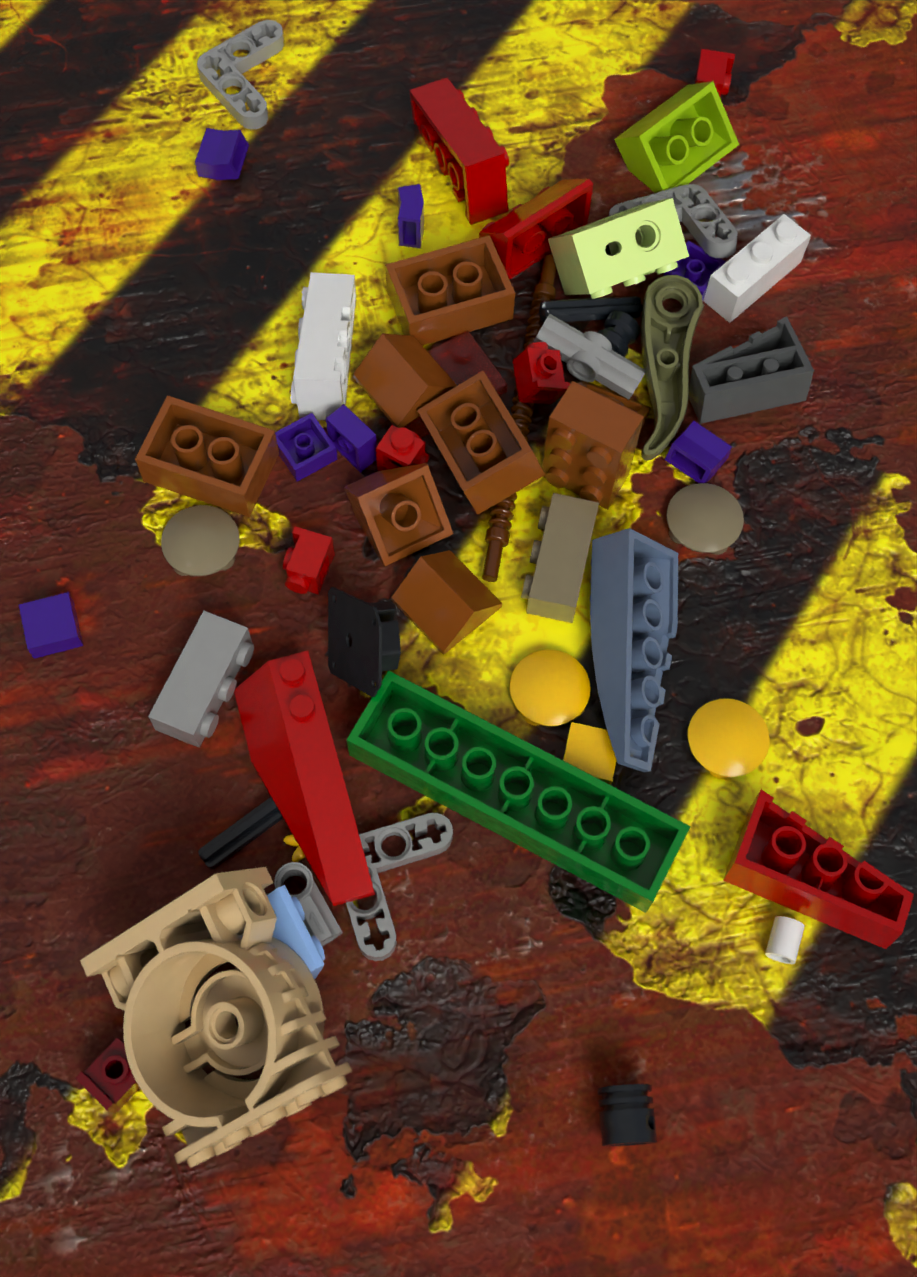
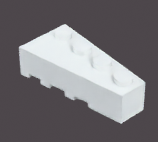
[291,272,356,420]

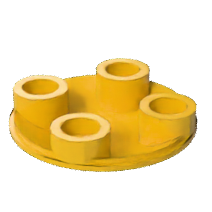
[510,650,591,726]
[687,698,770,779]

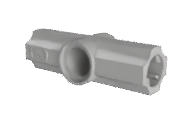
[533,314,645,400]

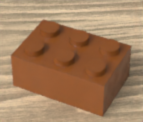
[385,235,515,346]
[417,371,545,515]
[542,381,644,510]
[135,395,279,517]

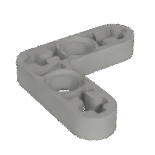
[197,20,284,130]
[609,184,738,258]
[346,813,453,961]

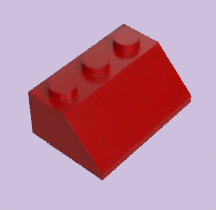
[479,179,594,280]

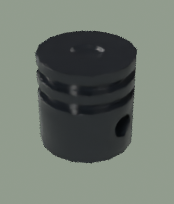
[597,1084,657,1147]

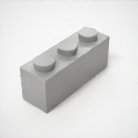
[148,611,254,748]

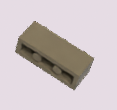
[521,493,599,623]

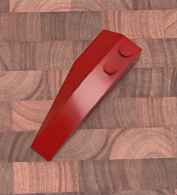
[234,650,375,906]

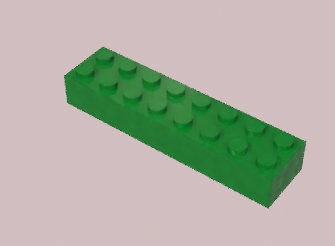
[347,670,691,913]

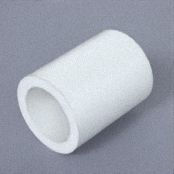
[765,916,805,964]

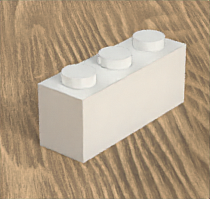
[703,214,811,323]

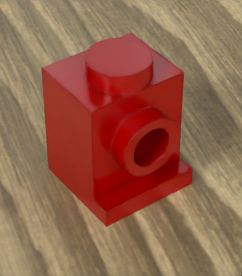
[694,49,735,99]
[513,342,570,404]
[376,425,429,471]
[283,526,335,595]

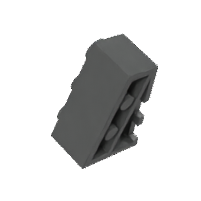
[689,316,814,424]

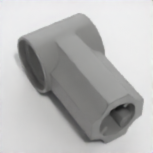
[274,862,343,947]

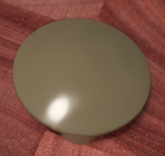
[667,483,744,555]
[161,505,240,576]

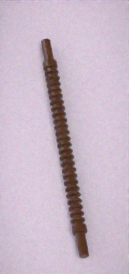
[482,254,557,582]

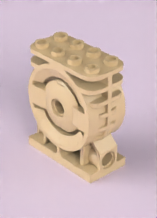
[80,867,352,1168]

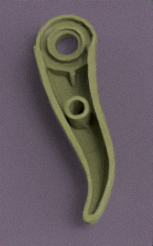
[641,275,704,461]

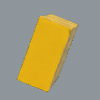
[563,722,617,785]

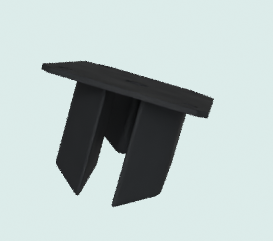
[328,587,401,697]

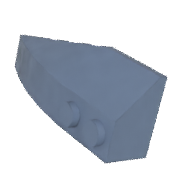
[590,528,678,772]

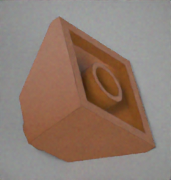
[344,463,454,566]

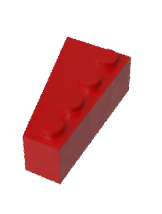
[409,78,509,225]
[723,790,914,949]

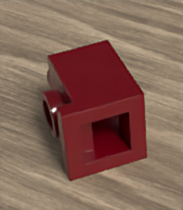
[75,1037,140,1114]

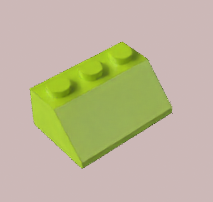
[614,81,739,193]

